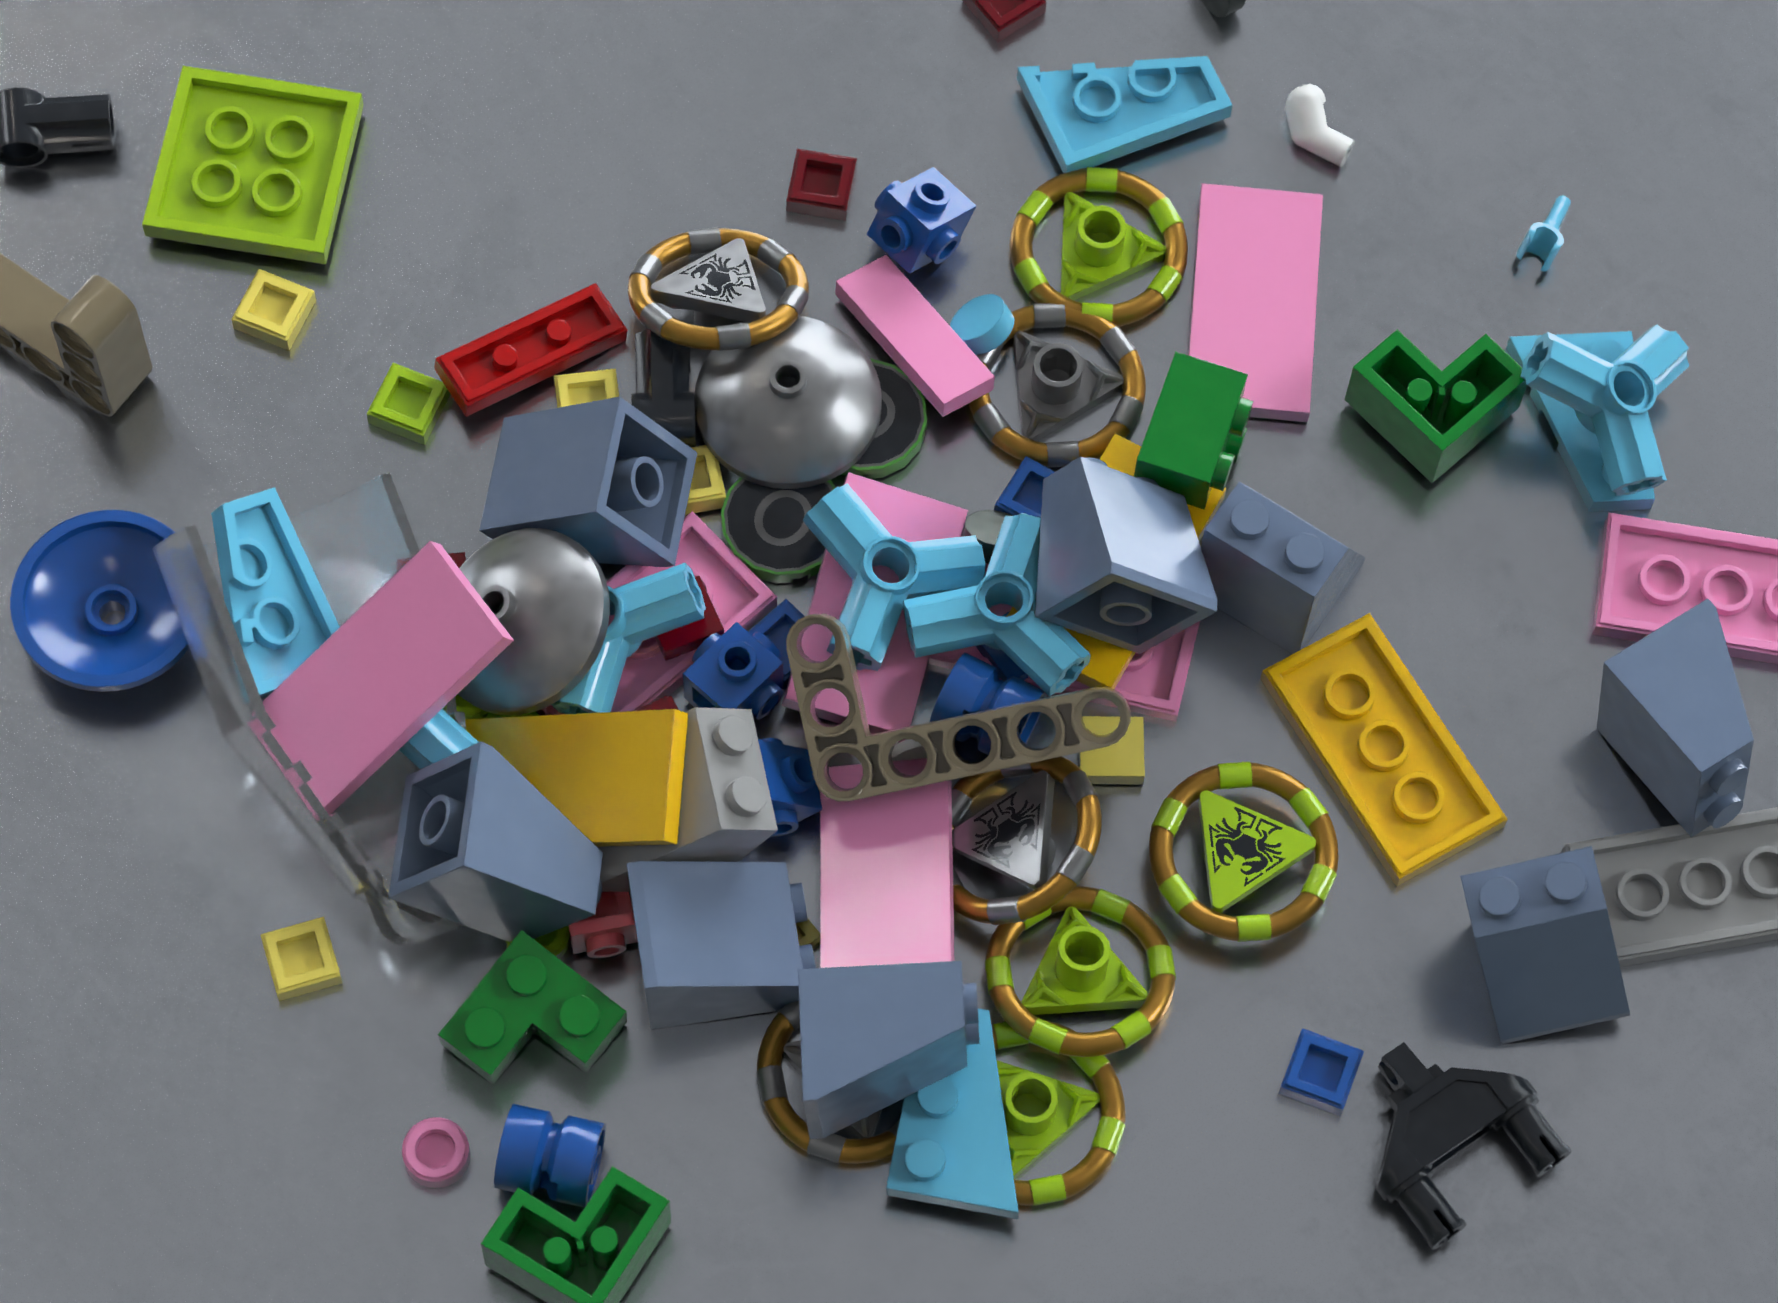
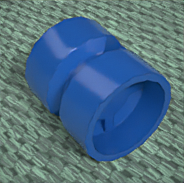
[930,652,1047,755]
[494,1104,606,1207]

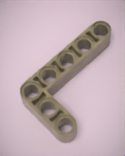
[0,253,153,417]
[786,614,1131,801]

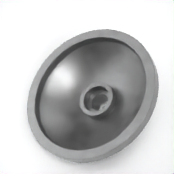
[694,316,882,489]
[458,528,610,716]

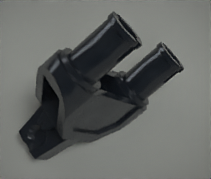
[1376,1042,1572,1250]

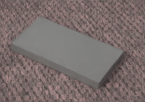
[1561,807,1778,967]

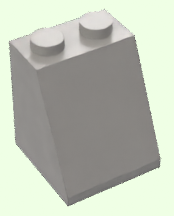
[597,707,778,892]

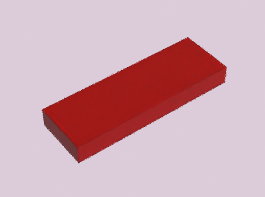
[434,283,628,417]

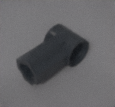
[0,87,115,168]
[631,329,696,447]

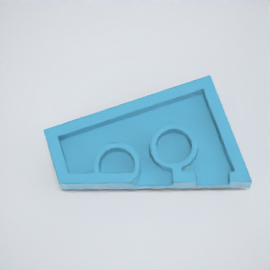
[1017,56,1233,173]
[1506,331,1655,512]
[211,487,340,706]
[886,1009,1019,1219]

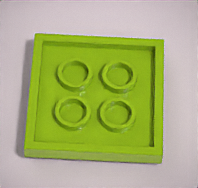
[142,66,364,264]

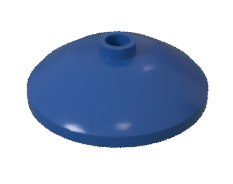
[10,510,205,692]

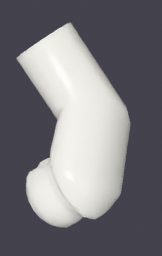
[1285,84,1355,168]

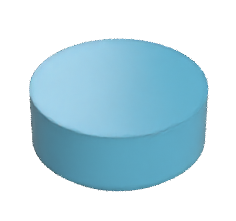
[950,294,1014,355]

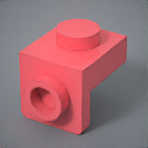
[568,892,638,958]

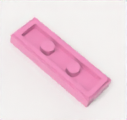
[835,255,995,417]

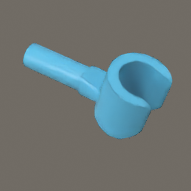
[1516,196,1571,272]

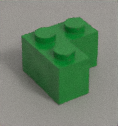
[1344,329,1527,483]
[1134,351,1254,509]
[438,930,627,1085]
[481,1166,671,1303]

